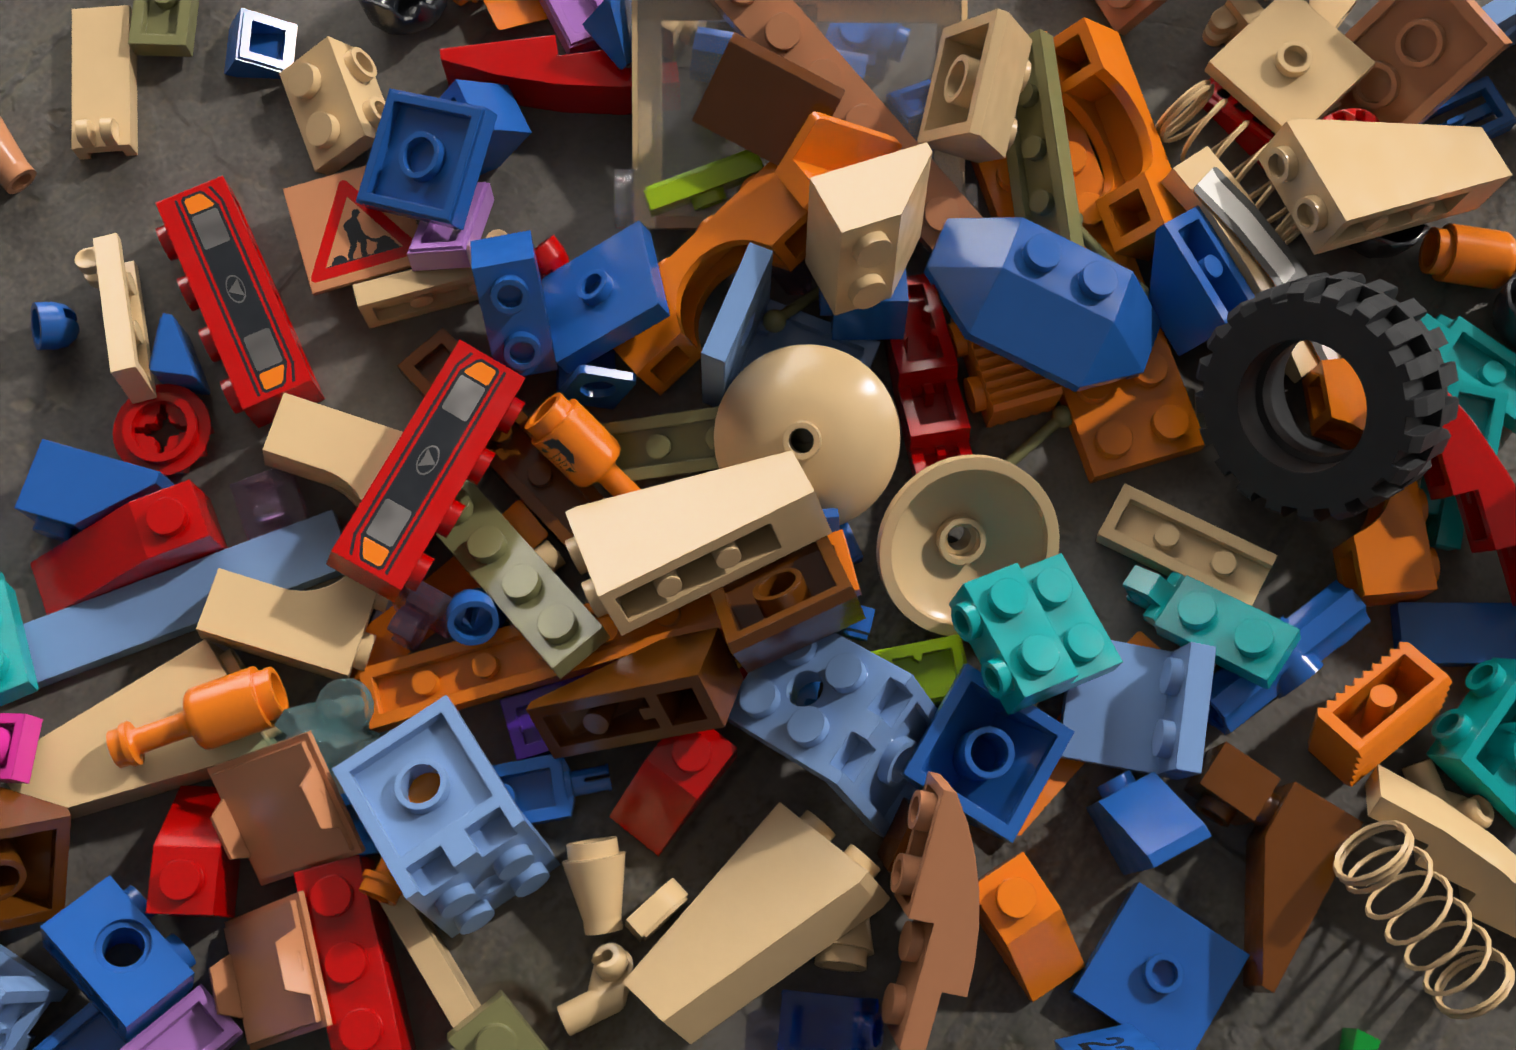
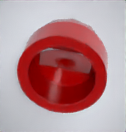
[534,234,569,282]

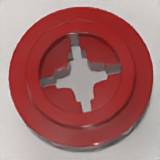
[113,384,215,477]

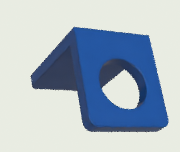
[556,349,636,410]

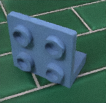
[1060,640,1216,780]

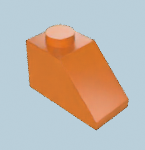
[978,852,1086,1002]

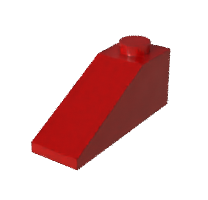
[30,479,228,615]

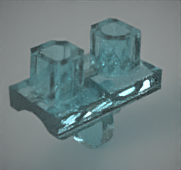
[274,678,381,774]

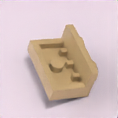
[279,36,385,176]

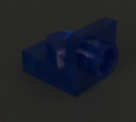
[777,990,884,1050]

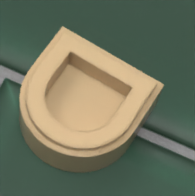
[625,878,689,942]

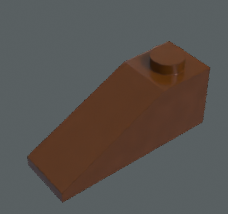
[526,627,743,759]
[1243,781,1364,993]

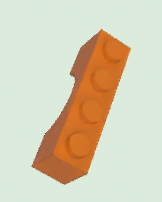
[1053,17,1187,261]
[613,161,808,396]
[1302,358,1440,606]

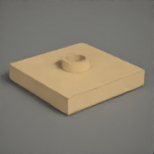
[1205,0,1376,134]

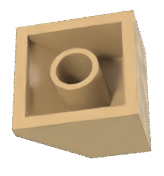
[917,9,1032,163]
[805,142,932,316]

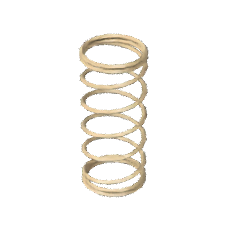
[1155,80,1301,245]
[1333,820,1515,1019]

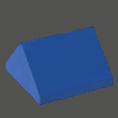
[900,663,1075,843]

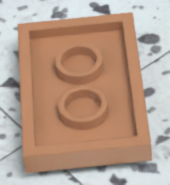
[1337,0,1513,124]

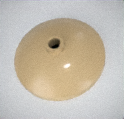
[714,344,900,525]
[876,454,1060,636]

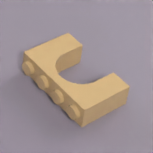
[196,393,403,683]

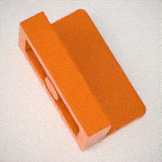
[774,111,902,210]

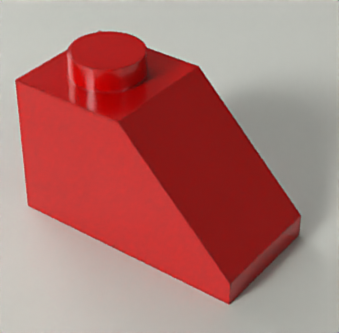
[609,729,737,857]
[146,786,240,918]

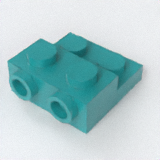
[949,553,1123,715]
[1426,657,1516,829]

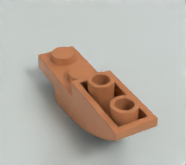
[882,771,979,1050]

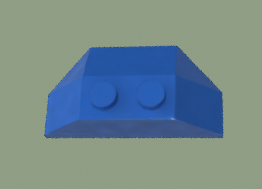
[924,217,1161,392]

